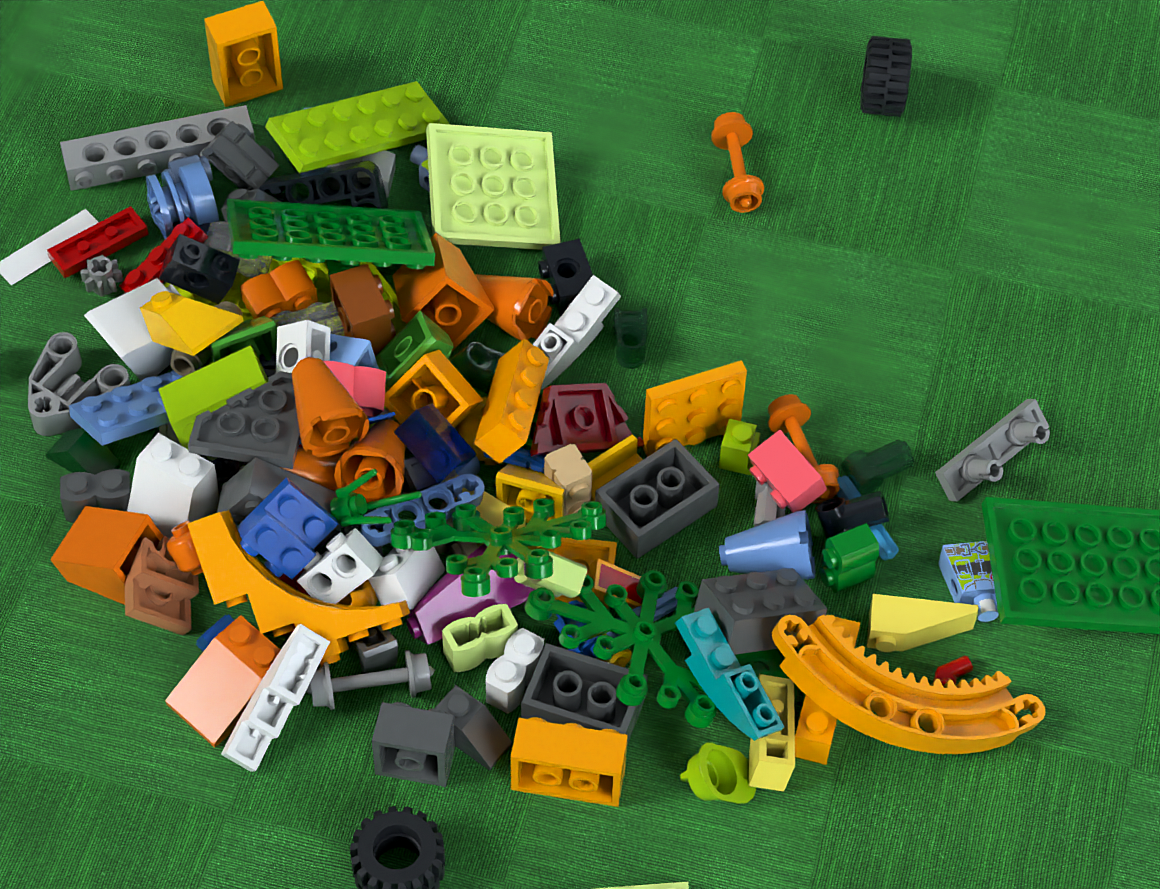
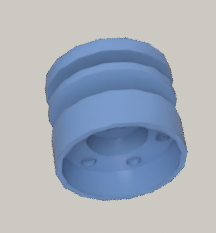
[146,161,219,239]

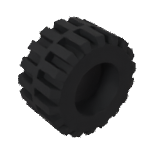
[860,36,912,117]
[350,806,445,889]

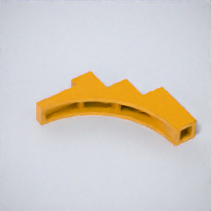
[187,510,410,667]

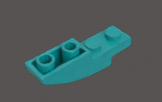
[675,607,785,741]

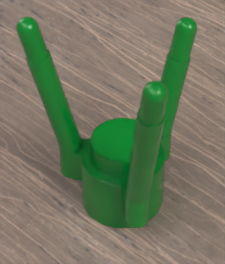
[330,469,422,527]

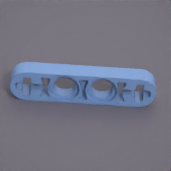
[360,474,484,547]

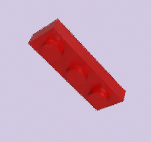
[47,206,149,278]
[119,217,208,293]

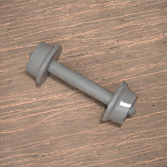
[306,650,435,710]

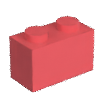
[748,430,827,513]

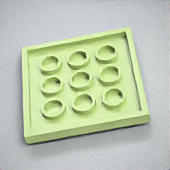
[426,123,561,250]

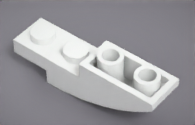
[533,275,621,389]

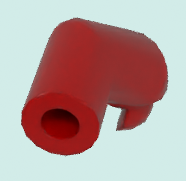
[933,655,973,686]

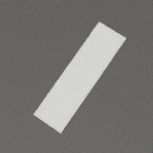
[0,209,99,286]

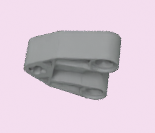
[28,332,131,436]

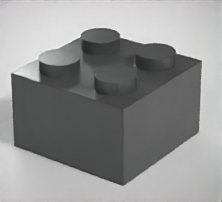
[372,702,455,787]

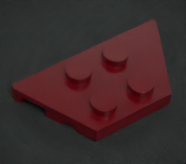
[530,383,644,456]

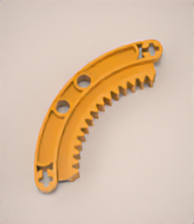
[772,614,1045,754]

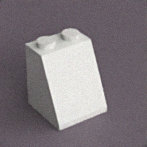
[84,278,181,381]
[127,433,220,539]

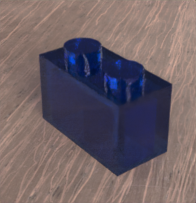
[394,403,477,484]

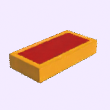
[590,558,642,609]

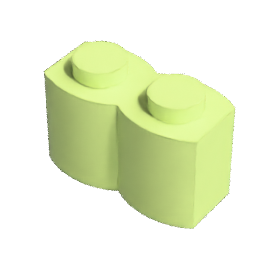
[514,550,588,598]
[442,604,518,672]

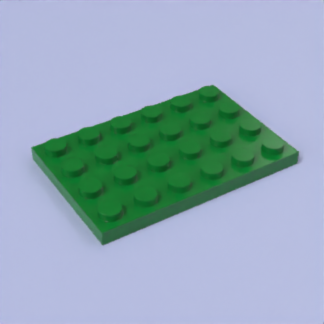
[226,199,435,269]
[981,497,1160,634]

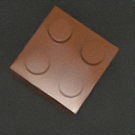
[329,264,396,356]

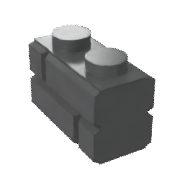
[202,121,279,191]

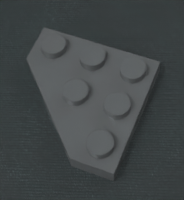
[188,371,300,469]

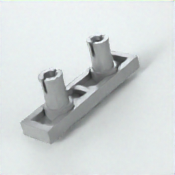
[935,399,1050,501]

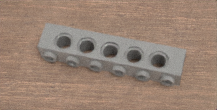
[60,105,255,191]

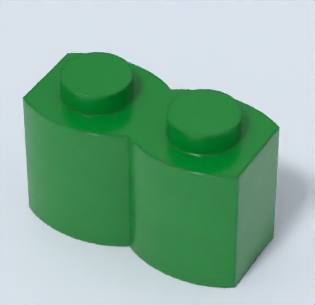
[819,523,879,593]

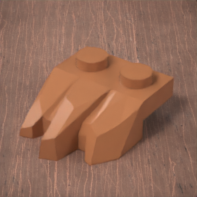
[125,536,199,635]

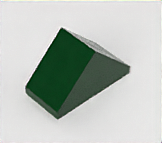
[46,428,121,475]

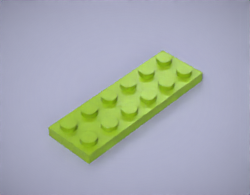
[265,81,449,173]

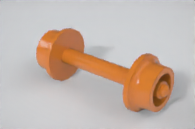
[711,112,764,213]
[767,394,840,504]

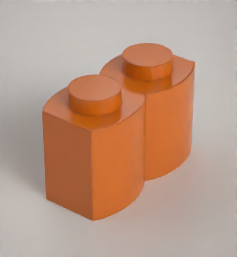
[240,260,318,325]

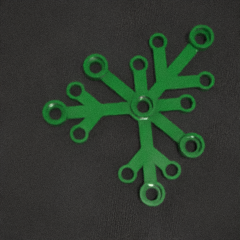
[390,498,606,597]
[524,570,717,728]

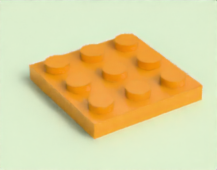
[643,360,747,457]

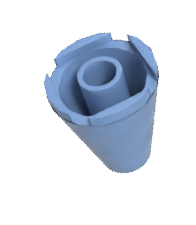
[719,510,815,580]

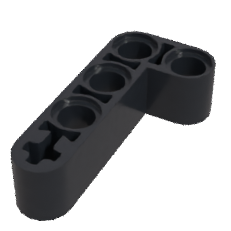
[258,161,388,209]

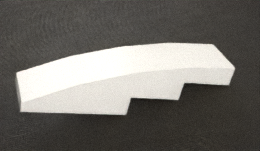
[221,624,330,772]

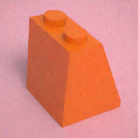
[392,233,495,351]
[50,506,164,605]

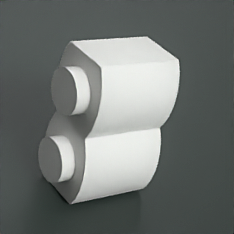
[486,628,544,714]

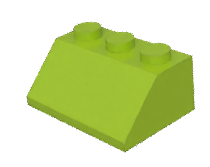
[158,345,268,450]

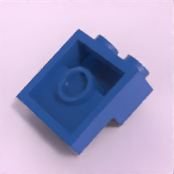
[237,477,338,580]

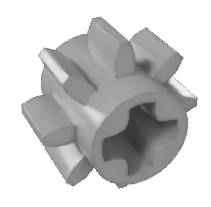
[80,255,123,297]

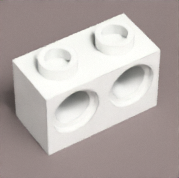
[297,528,383,604]

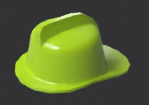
[680,742,756,804]

